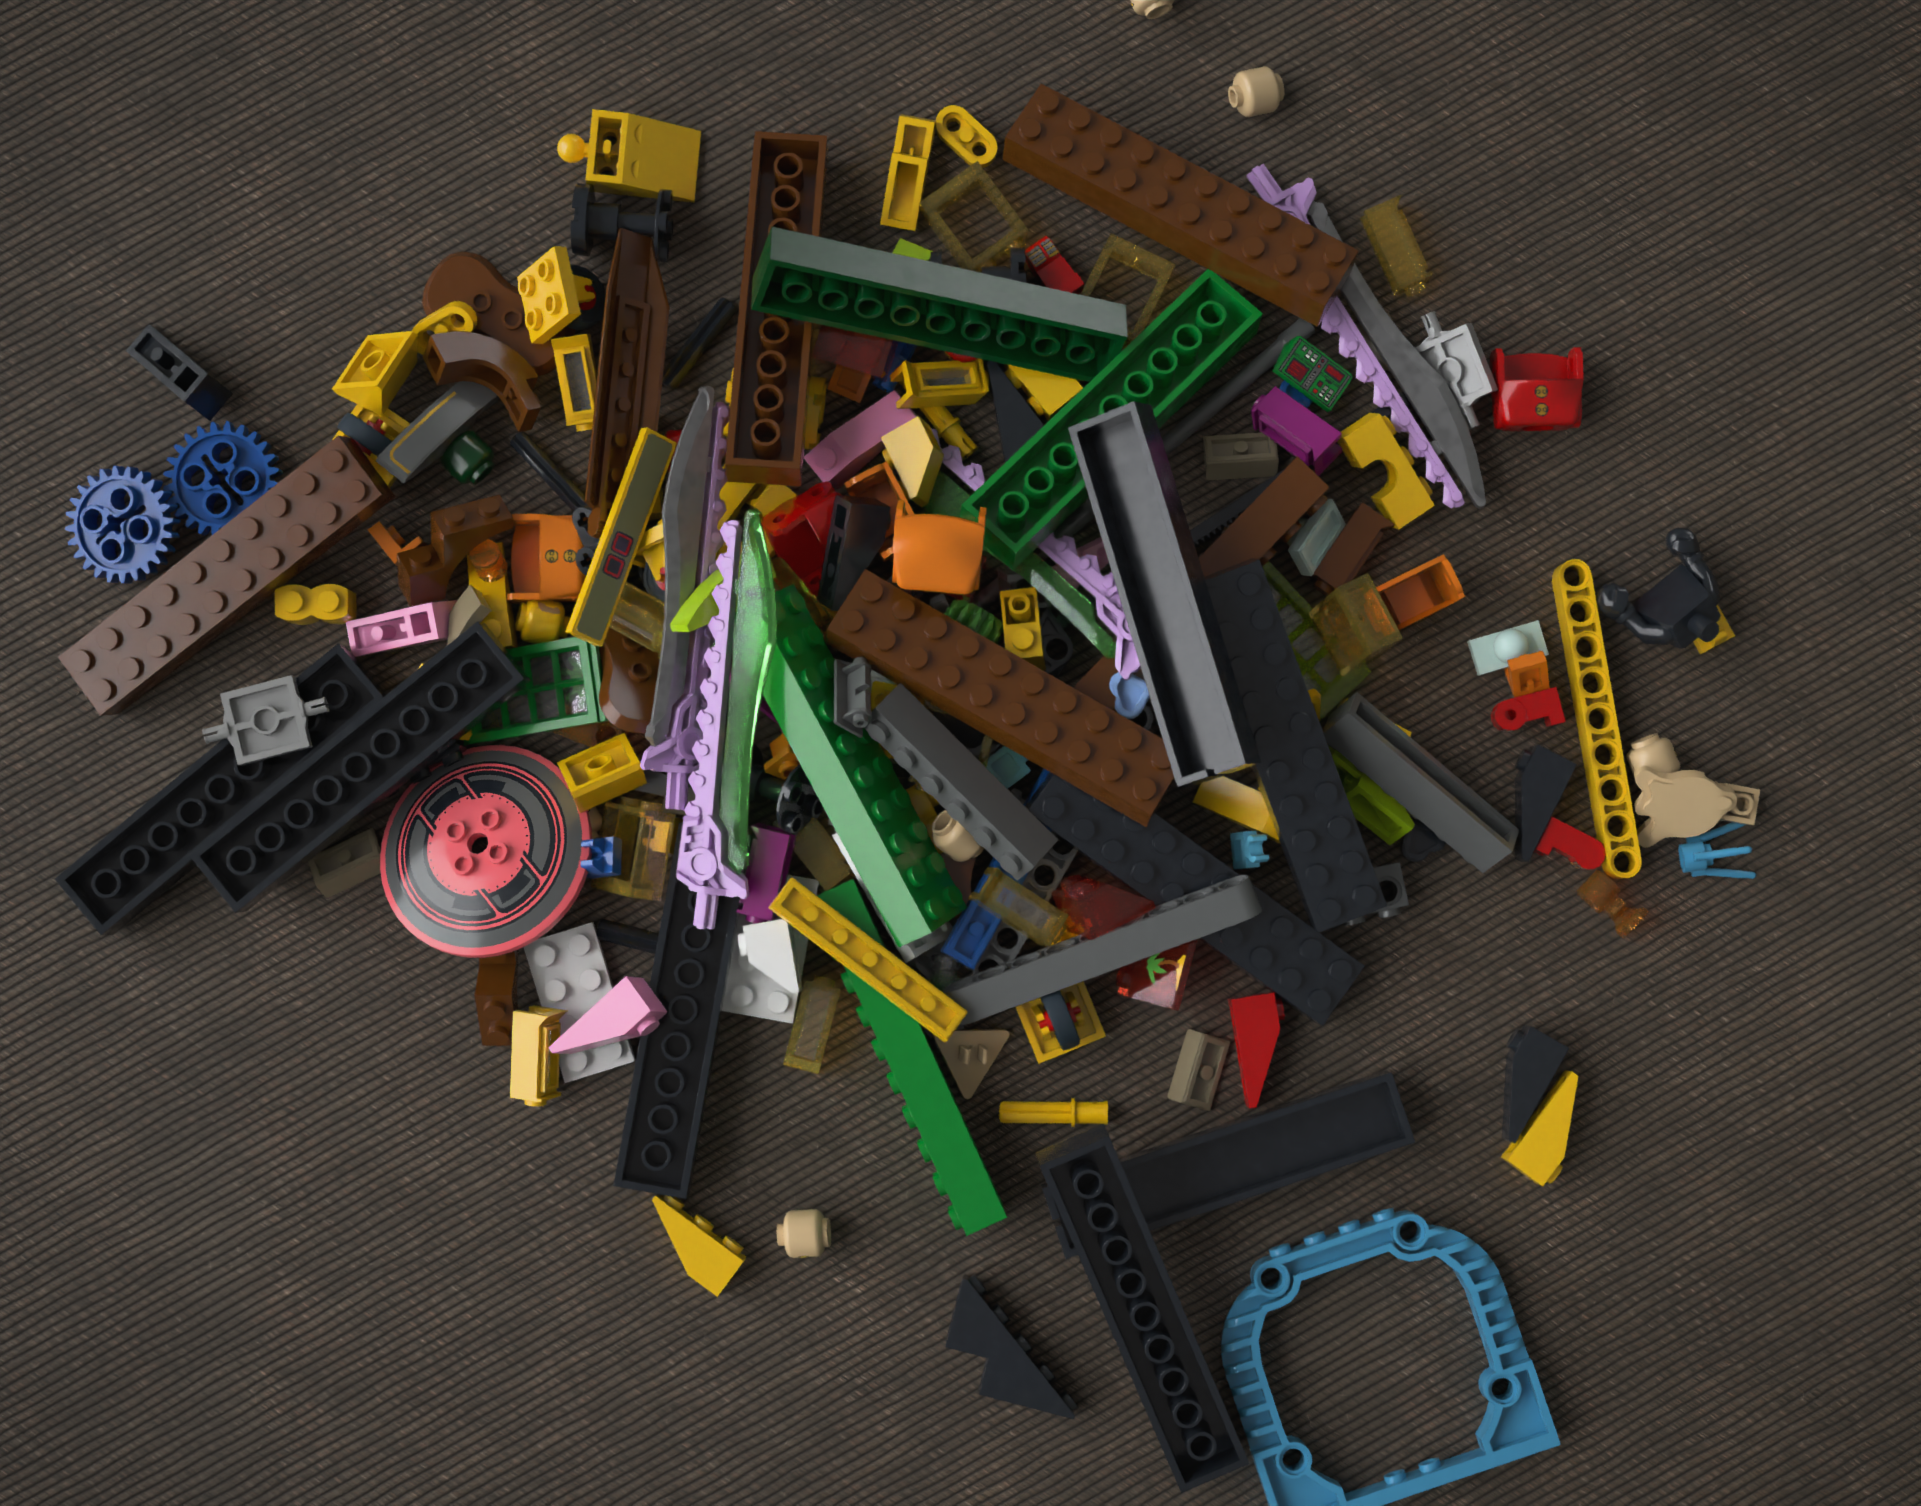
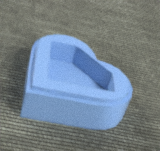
[1109,672,1150,719]

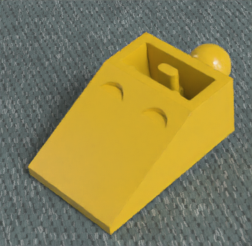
[557,109,701,203]

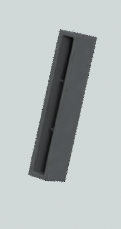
[863,683,1058,881]
[1323,692,1519,873]

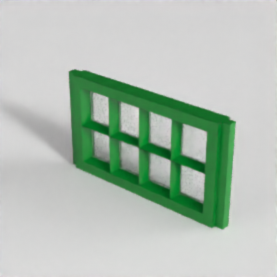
[463,637,609,745]

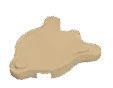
[1634,766,1737,848]

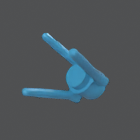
[1678,819,1756,879]

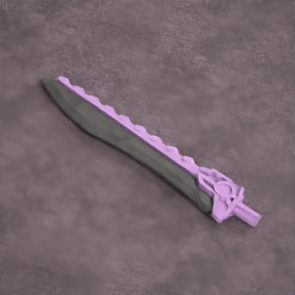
[1246,164,1486,509]
[640,386,730,810]

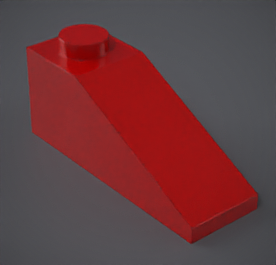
[1228,992,1285,1109]

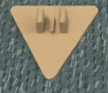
[933,1029,1009,1099]

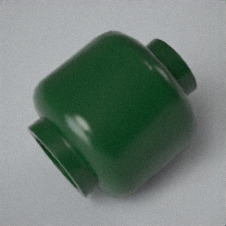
[440,431,495,485]

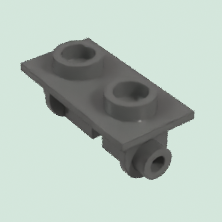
[834,657,872,738]

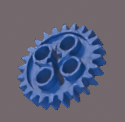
[163,421,283,536]
[65,466,181,584]

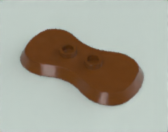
[422,252,576,376]
[599,597,664,733]

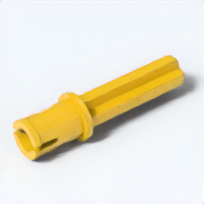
[899,380,978,461]
[999,1098,1108,1127]

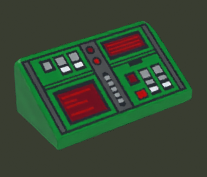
[1272,336,1353,412]

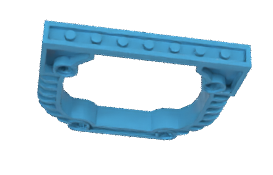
[1221,1208,1561,1506]

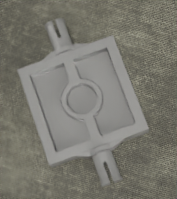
[1414,311,1498,430]
[202,675,329,766]

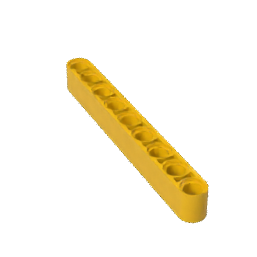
[1552,559,1642,879]

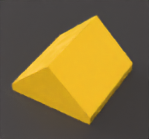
[332,331,418,416]
[557,733,647,813]

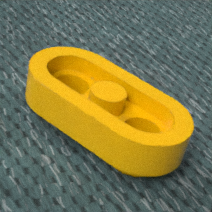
[935,105,997,168]
[412,301,477,355]

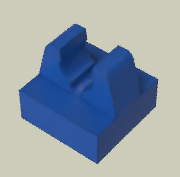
[580,836,622,879]

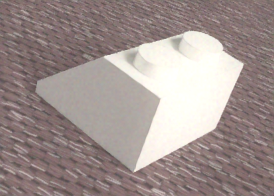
[738,919,803,993]

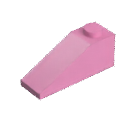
[804,390,917,489]
[346,600,457,657]
[548,976,667,1054]

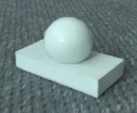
[1287,499,1346,576]
[1467,620,1549,676]

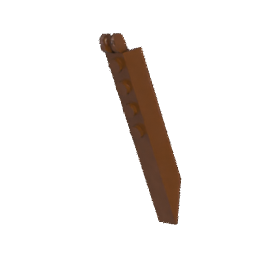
[585,228,670,539]

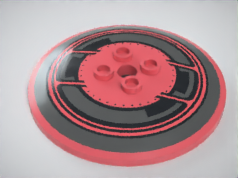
[380,745,592,958]

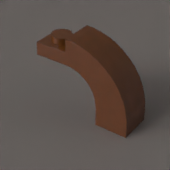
[423,331,541,432]

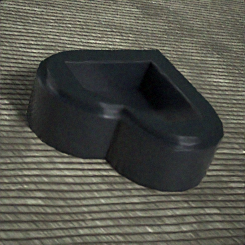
[1401,818,1446,862]

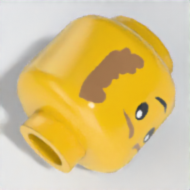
[515,600,570,644]

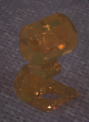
[468,538,508,582]
[1576,870,1649,939]

